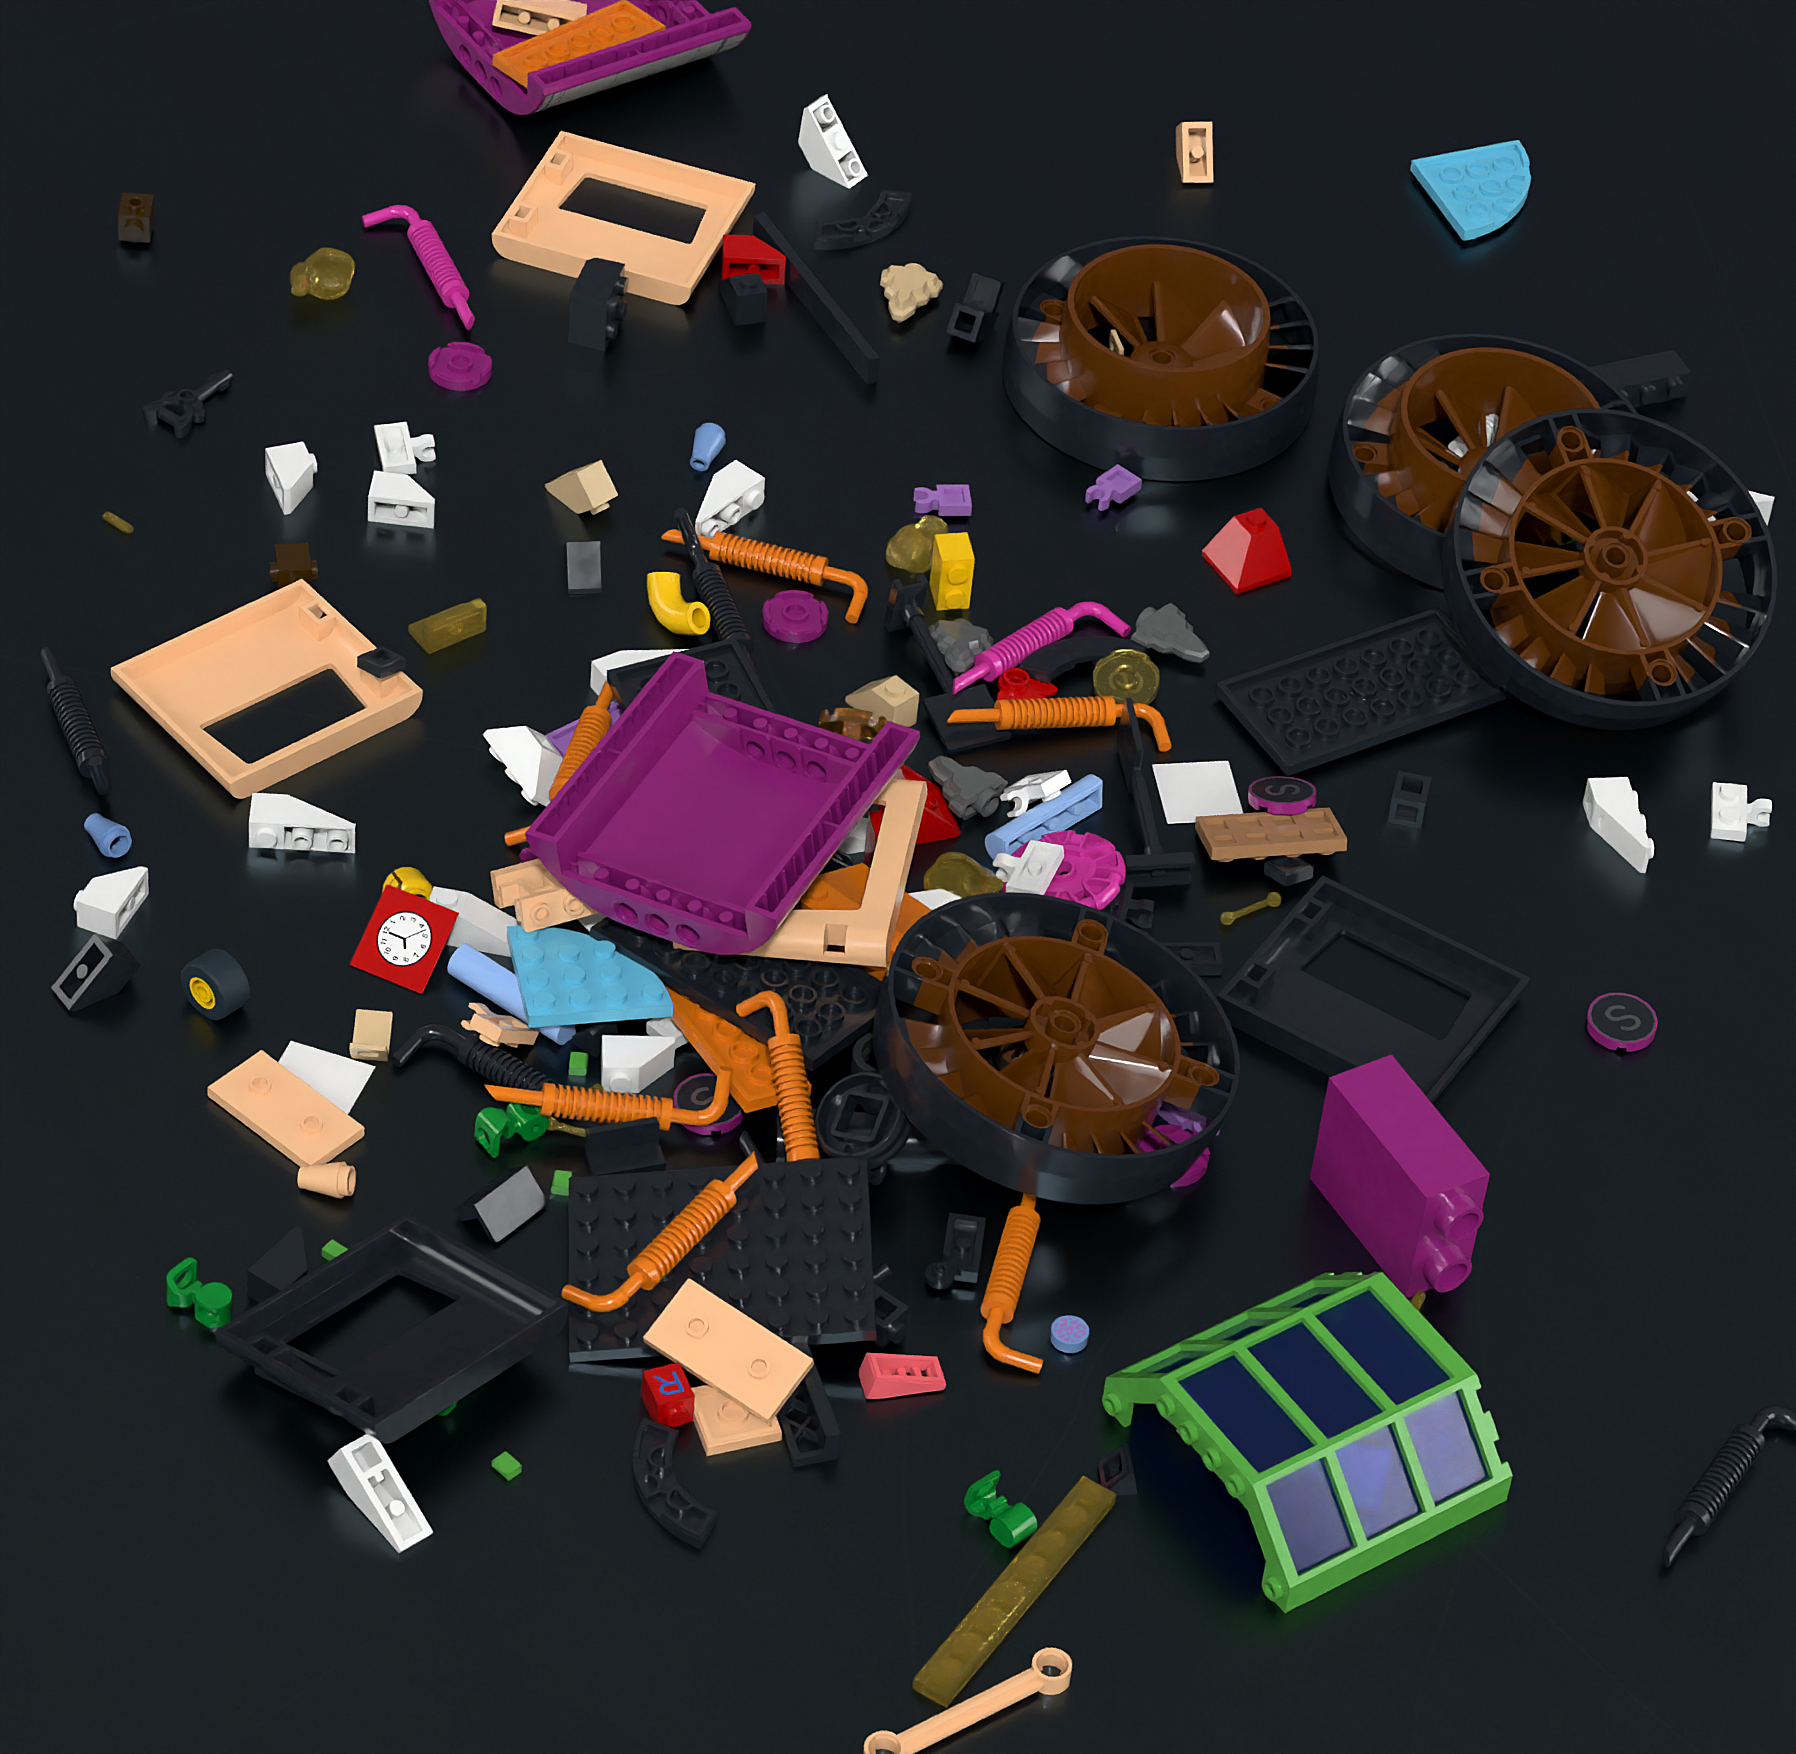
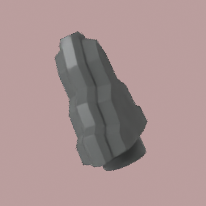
[1131,603,1210,664]
[928,619,994,677]
[928,756,1008,820]

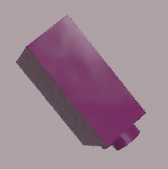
[1310,1054,1490,1298]

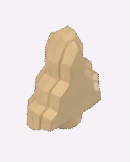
[880,263,943,323]

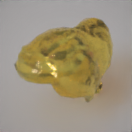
[289,248,356,301]
[885,515,949,574]
[923,852,1004,898]

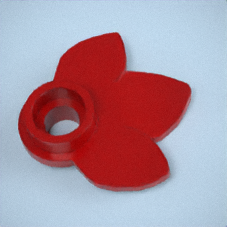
[997,667,1058,700]

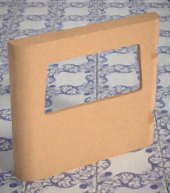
[492,131,755,305]
[111,579,423,799]
[673,779,928,967]

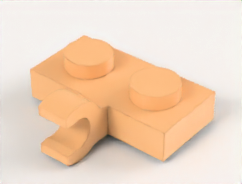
[461,1003,539,1048]

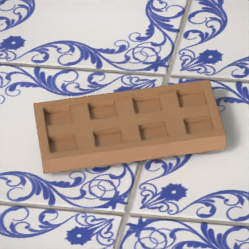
[1195,807,1347,862]

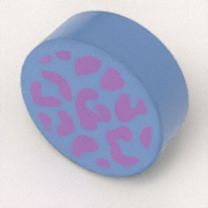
[1050,1315,1089,1353]

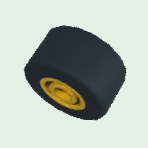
[181,948,250,1021]

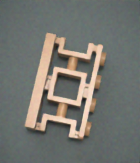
[490,859,599,932]

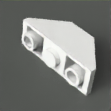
[798,94,867,188]
[483,726,563,807]

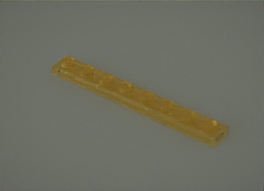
[913,1476,1116,1708]

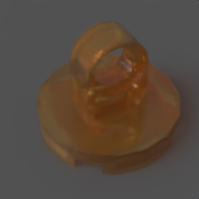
[818,708,888,741]

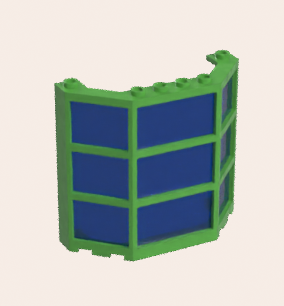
[1102,1272,1513,1613]

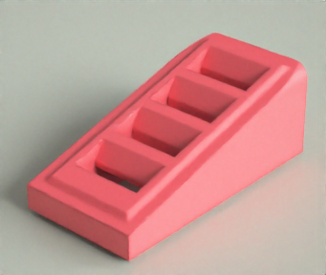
[859,1353,946,1399]

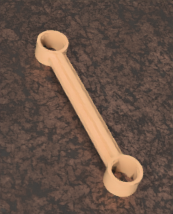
[863,1648,1072,1754]

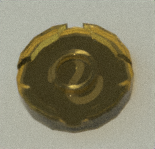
[1093,649,1160,705]

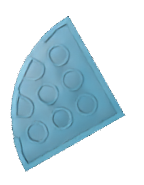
[1410,140,1531,241]
[506,925,673,1028]

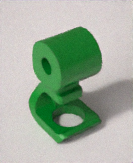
[474,1103,549,1158]
[166,1258,232,1328]
[964,1470,1038,1548]

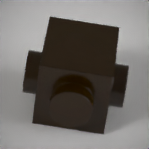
[118,192,155,243]
[269,543,318,590]

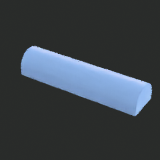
[985,774,1102,860]
[447,943,576,1045]

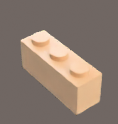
[492,0,587,36]

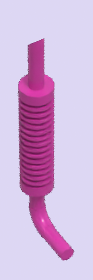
[362,205,475,331]
[952,601,1131,695]

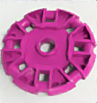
[1000,830,1126,910]

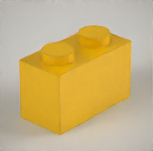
[929,532,975,610]

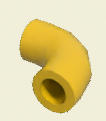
[647,572,711,636]

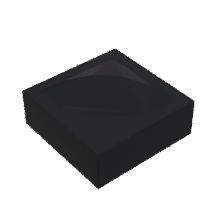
[357,646,406,679]
[1264,856,1313,887]

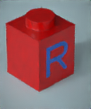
[641,1362,695,1427]

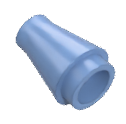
[690,423,726,471]
[84,813,132,858]

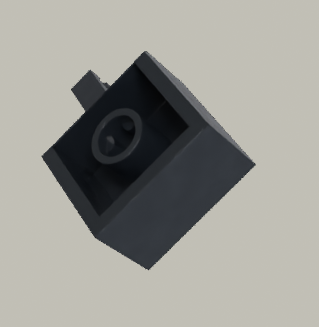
[568,257,629,351]

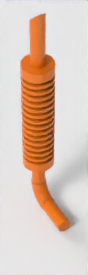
[661,529,868,623]
[505,680,614,846]
[947,696,1172,752]
[736,990,820,1162]
[484,1066,733,1131]
[561,1151,758,1313]
[981,1193,1043,1374]

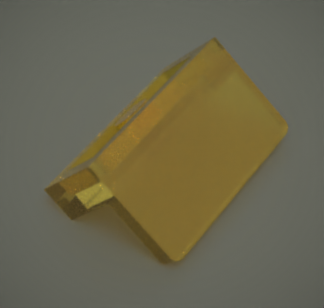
[408,598,487,654]

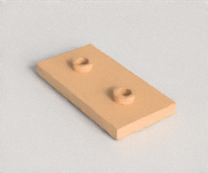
[207,1050,364,1167]
[643,1278,814,1424]

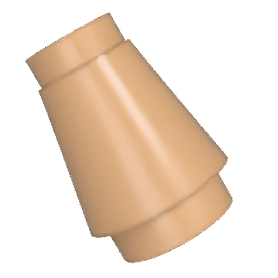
[298,1162,356,1199]

